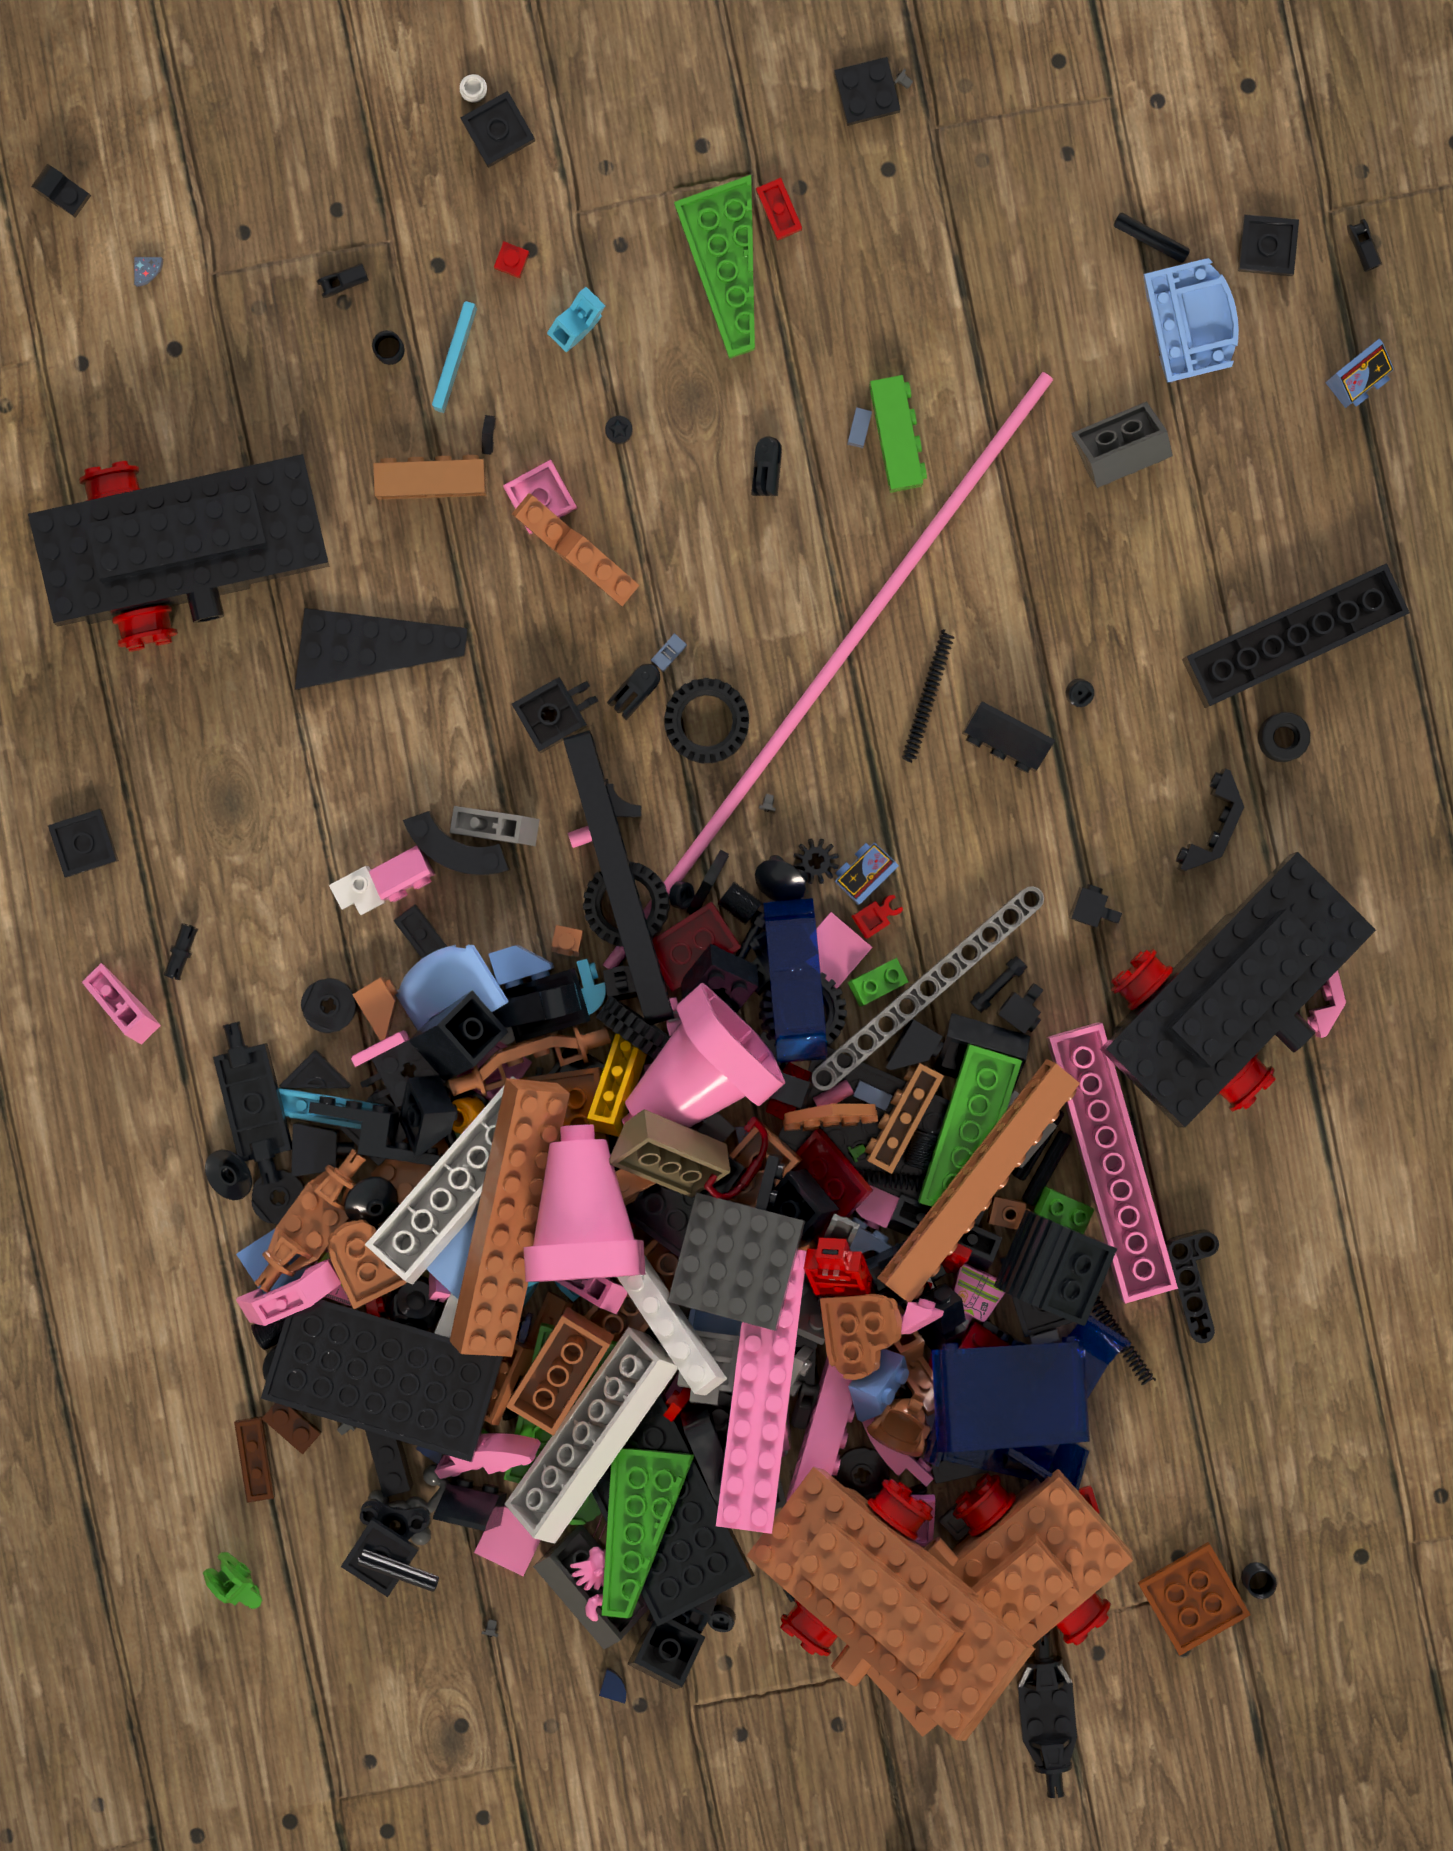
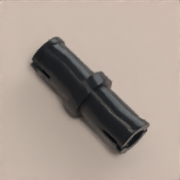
[163,923,199,980]

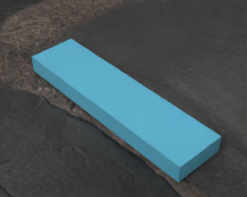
[432,301,477,413]
[279,1087,385,1129]

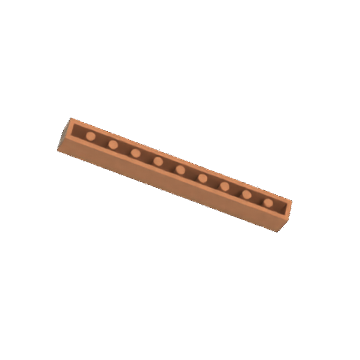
[877,1059,1080,1302]

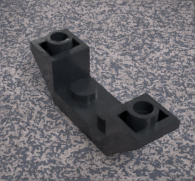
[1176,768,1244,871]

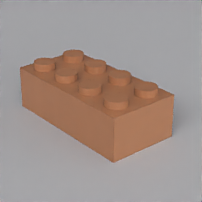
[506,1307,614,1436]

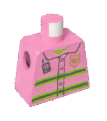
[952,1263,1005,1331]

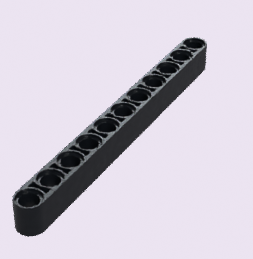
[563,730,674,1026]

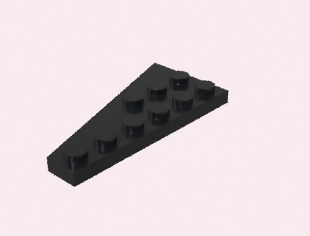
[295,608,469,690]

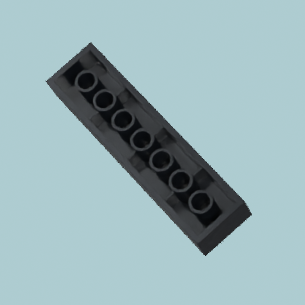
[1182,563,1410,708]

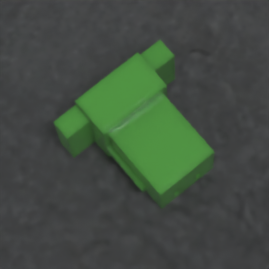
[847,1144,865,1162]

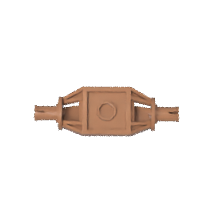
[448,1026,611,1097]
[254,1149,366,1293]

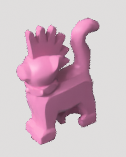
[570,1547,606,1621]

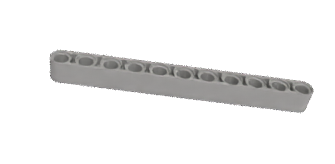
[810,886,1044,1091]

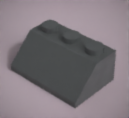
[1071,402,1173,488]

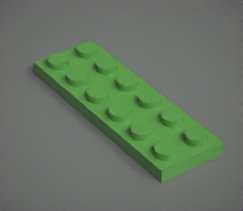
[918,1044,1022,1207]

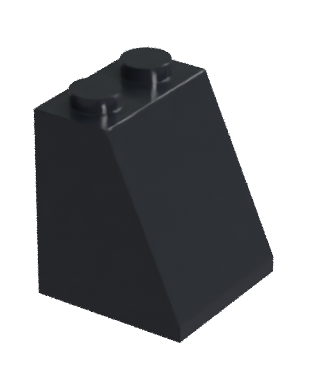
[408,990,508,1081]

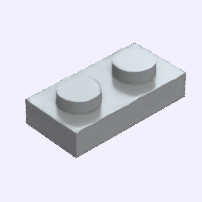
[789,1345,814,1397]

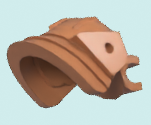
[867,1392,931,1457]

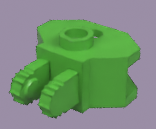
[203,1552,263,1609]

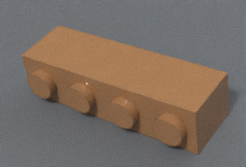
[373,455,487,500]

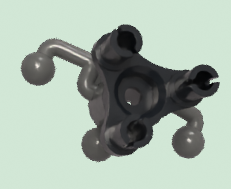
[359,1464,450,1546]

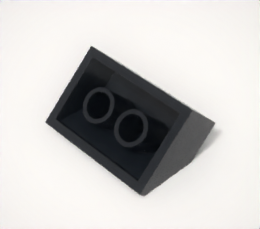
[962,701,1055,773]
[934,1013,1031,1090]

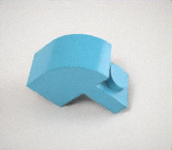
[547,287,605,352]
[577,958,607,1015]

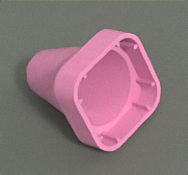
[622,983,785,1128]
[523,1125,646,1282]

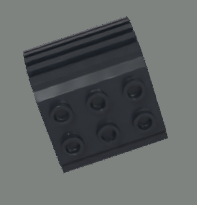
[994,1210,1117,1326]

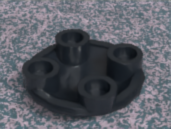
[755,855,808,904]

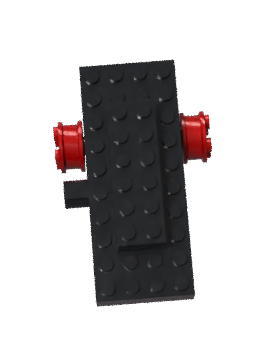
[28,454,330,652]
[1100,852,1376,1128]

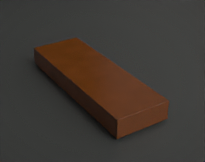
[234,1416,275,1503]

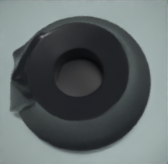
[384,1276,444,1330]

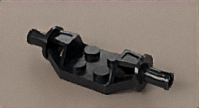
[1017,1631,1077,1798]

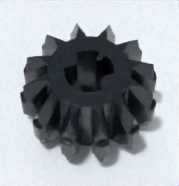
[793,838,839,884]

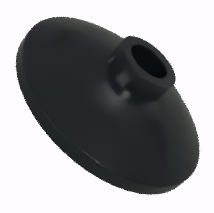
[205,1149,252,1200]
[344,1177,398,1226]

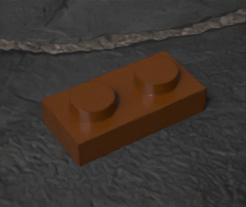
[262,1403,322,1454]

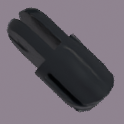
[751,436,782,496]
[607,664,660,720]

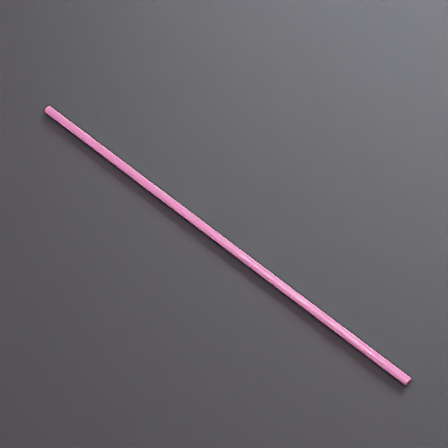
[603,372,1053,969]

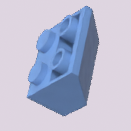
[489,945,554,989]

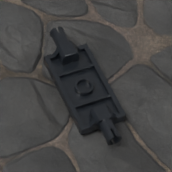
[213,1021,292,1186]

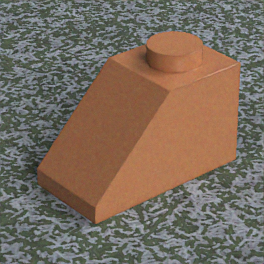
[352,977,398,1041]

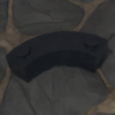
[403,811,511,875]

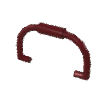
[704,1117,769,1200]

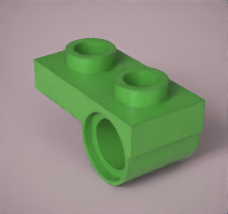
[847,958,909,1007]
[1034,1187,1095,1233]

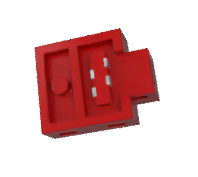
[804,1238,872,1296]

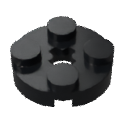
[301,978,357,1033]
[251,1169,305,1224]
[835,1446,890,1500]

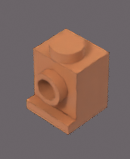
[551,925,584,957]
[987,1195,1030,1230]

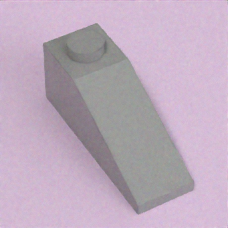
[450,806,540,846]

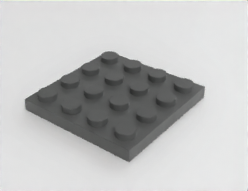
[668,1193,805,1331]

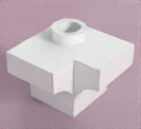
[329,866,386,915]

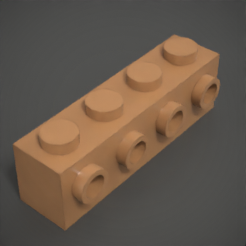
[864,1063,944,1174]

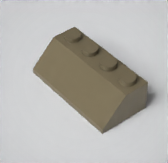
[609,1109,730,1198]

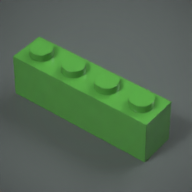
[869,375,927,493]

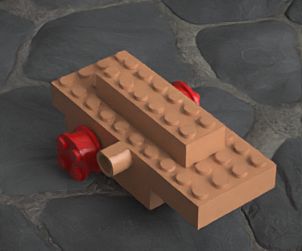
[747,1467,1035,1741]
[866,1469,1133,1737]

